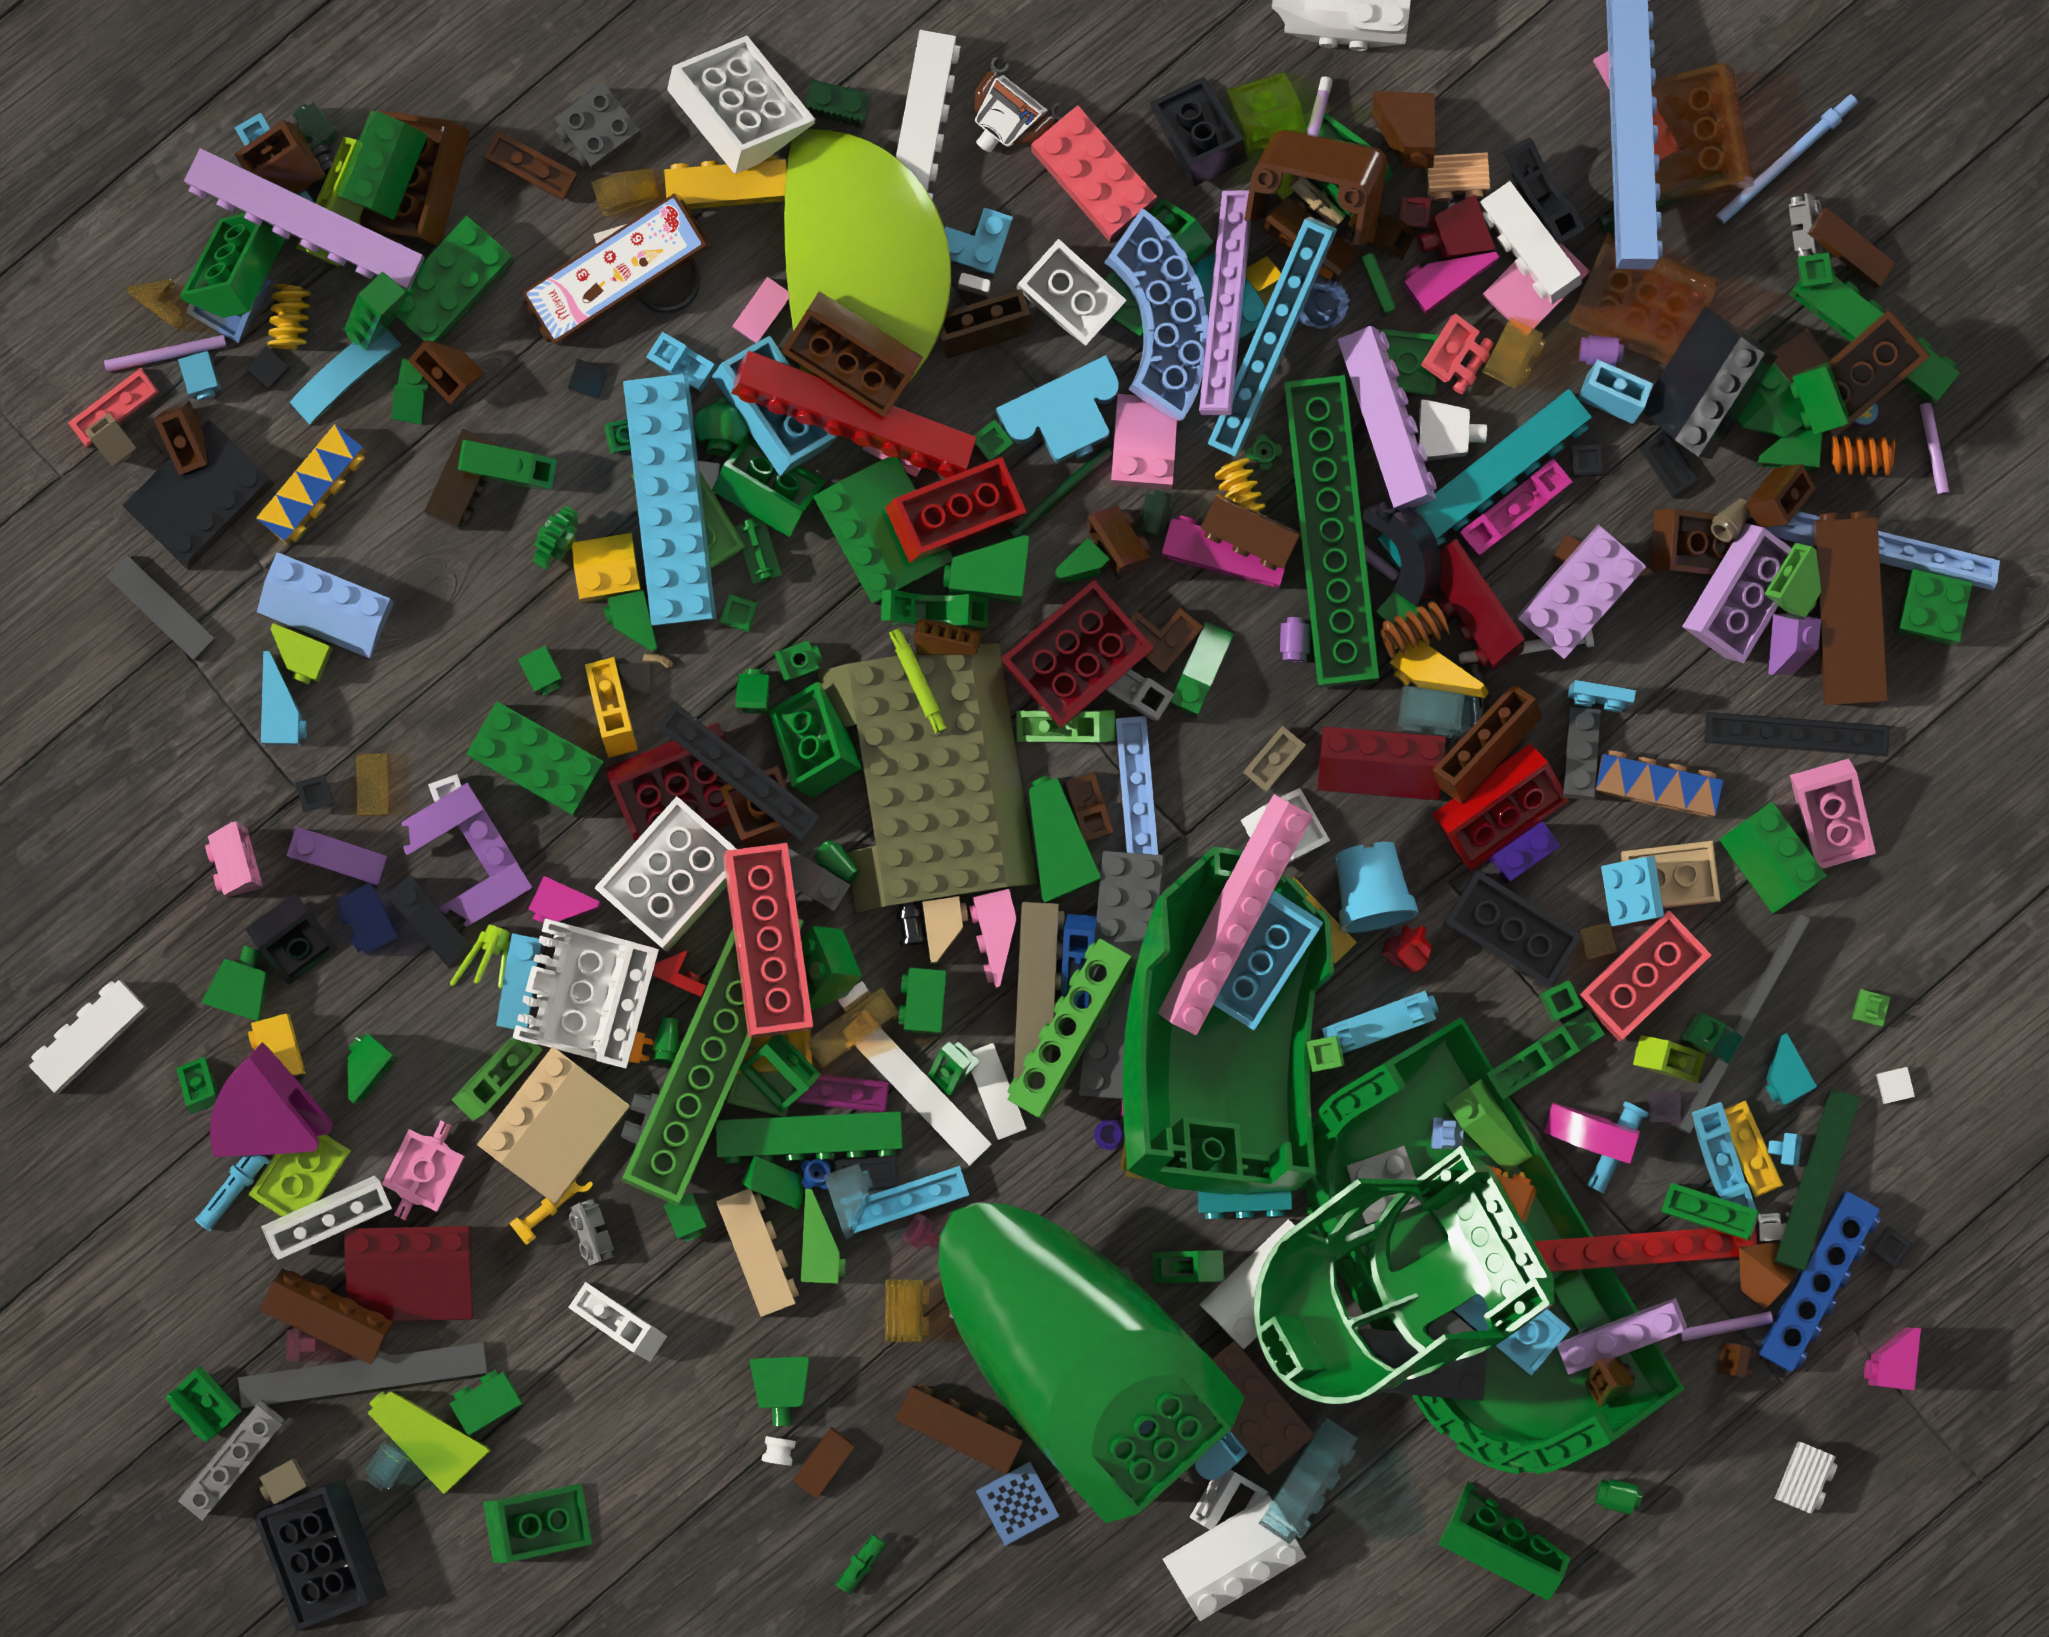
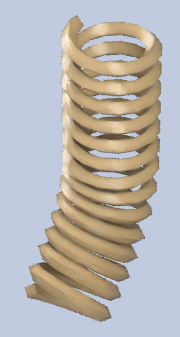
[643,653,673,668]

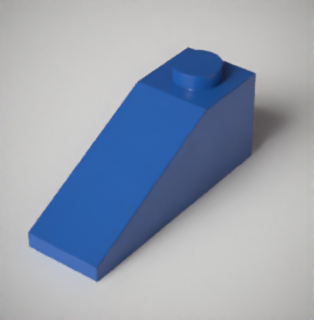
[1061,914,1097,1009]

